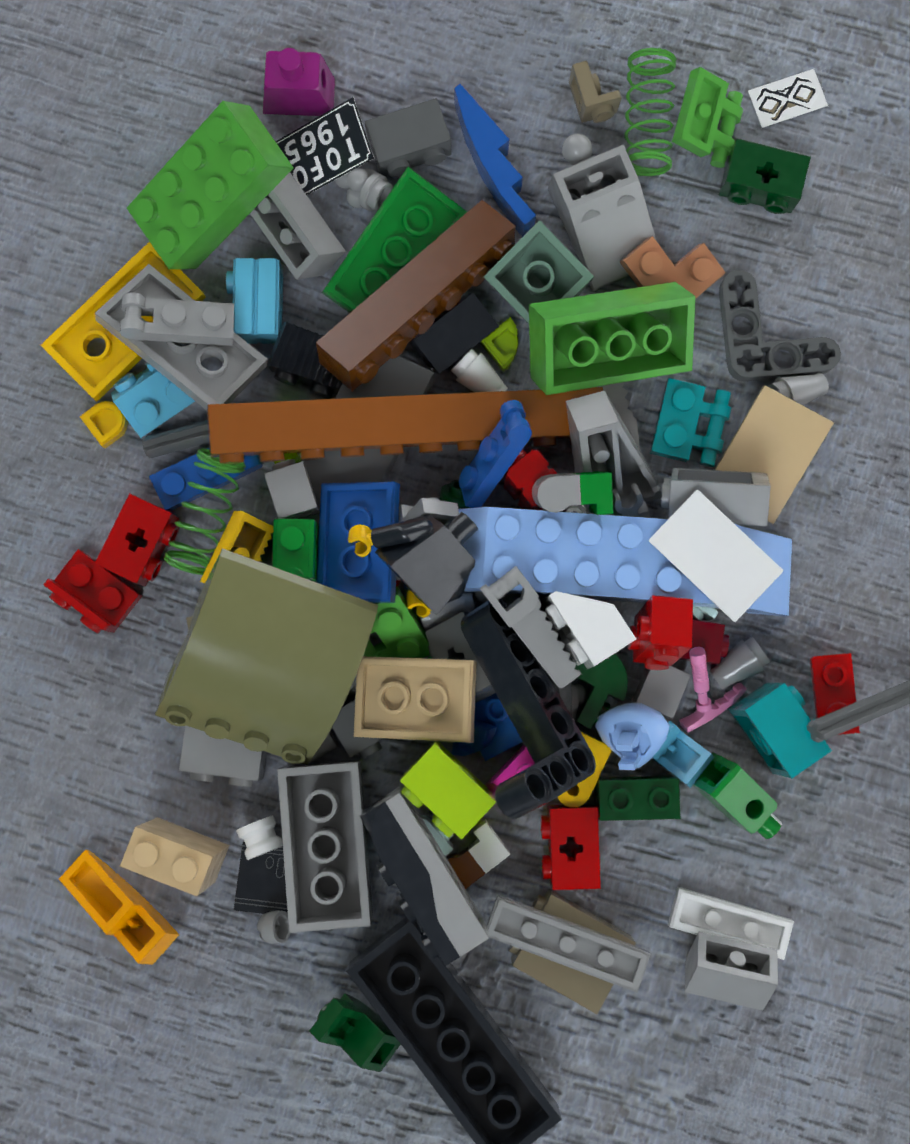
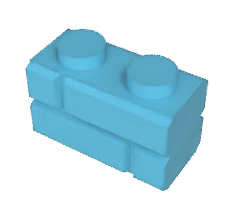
[226,258,283,344]

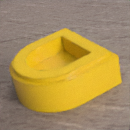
[79,401,128,449]

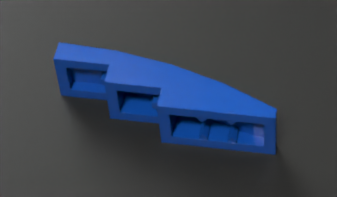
[454,84,536,237]

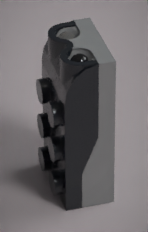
[359,785,489,966]

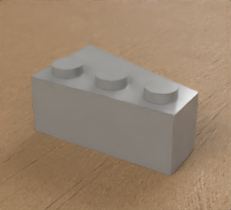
[566,391,662,514]

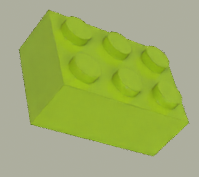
[400,741,496,840]

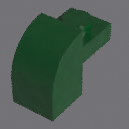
[570,653,628,729]
[309,993,401,1072]

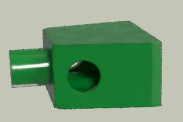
[692,752,782,839]

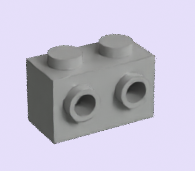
[684,932,778,1011]

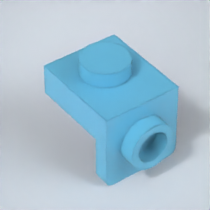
[652,721,714,788]

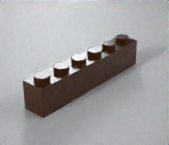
[316,200,516,392]

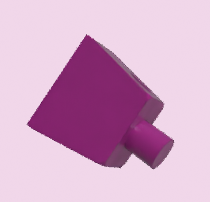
[263,48,335,116]

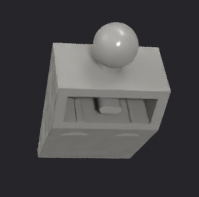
[548,133,656,291]

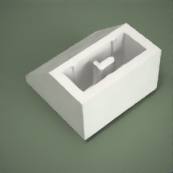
[545,591,636,669]

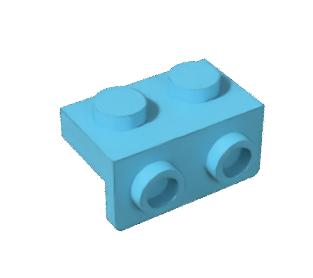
[111,362,195,438]

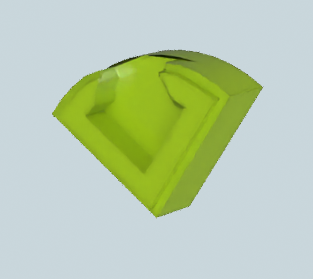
[480,317,518,372]

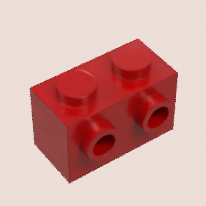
[628,595,693,670]

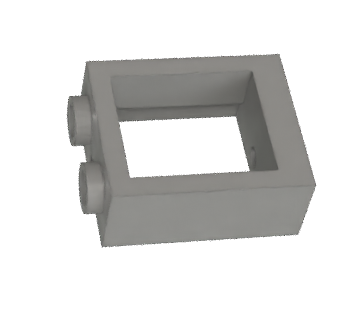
[661,468,771,526]

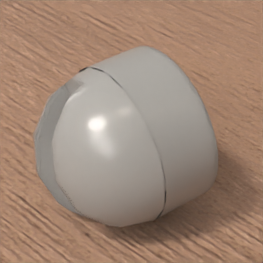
[257,911,290,944]

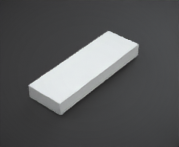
[667,887,794,960]

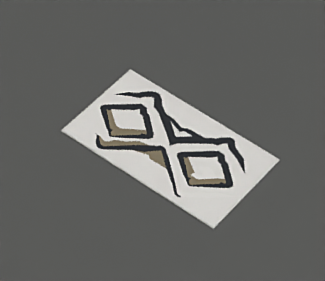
[748,69,828,128]

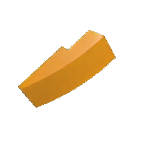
[59,849,180,965]

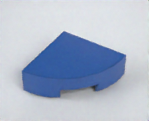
[452,719,497,756]

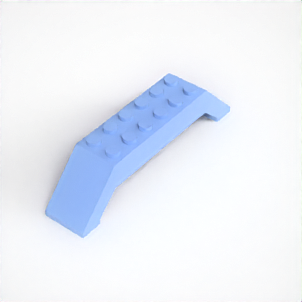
[404,507,792,616]

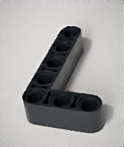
[461,599,596,819]

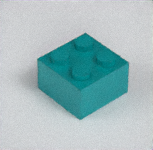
[728,683,832,779]

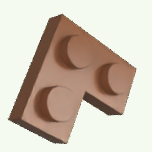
[620,236,726,299]

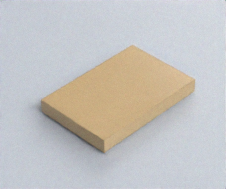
[715,385,834,524]
[354,657,477,743]

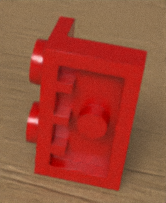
[43,549,142,634]
[810,653,860,735]

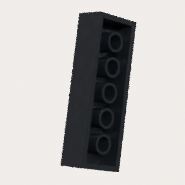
[346,917,562,1144]

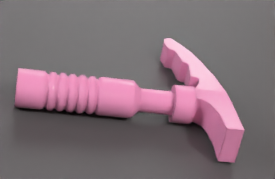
[679,647,747,733]

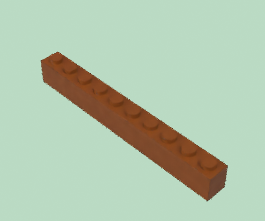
[207,387,603,464]

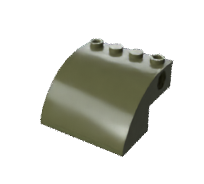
[155,548,378,765]

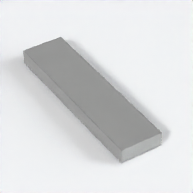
[487,894,651,993]

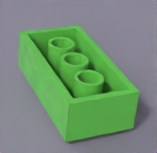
[127,101,294,269]
[529,282,696,395]

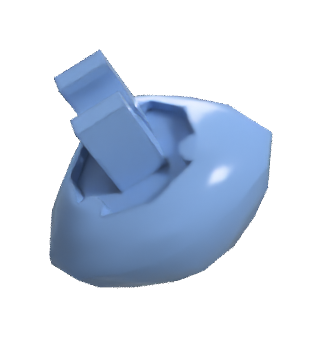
[595,702,670,770]

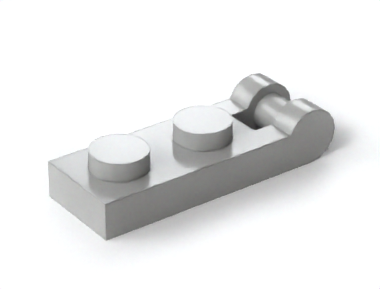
[120,293,234,346]

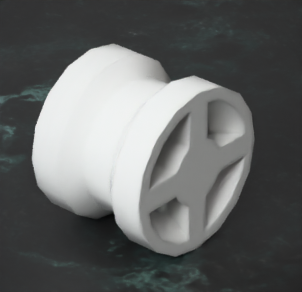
[236,816,283,860]

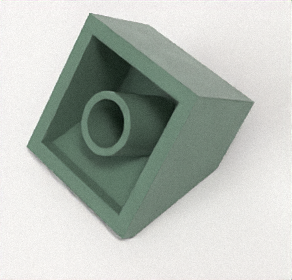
[484,220,594,324]

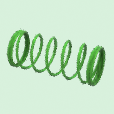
[624,48,676,176]
[164,448,246,575]

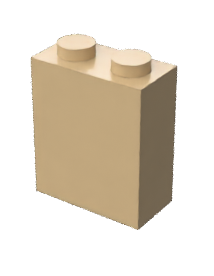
[120,817,230,896]

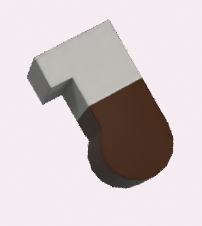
[446,819,510,889]

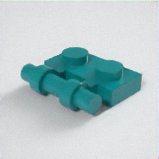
[649,378,732,467]

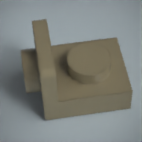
[569,61,622,123]

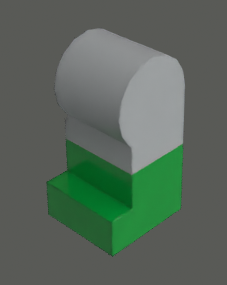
[532,471,613,515]

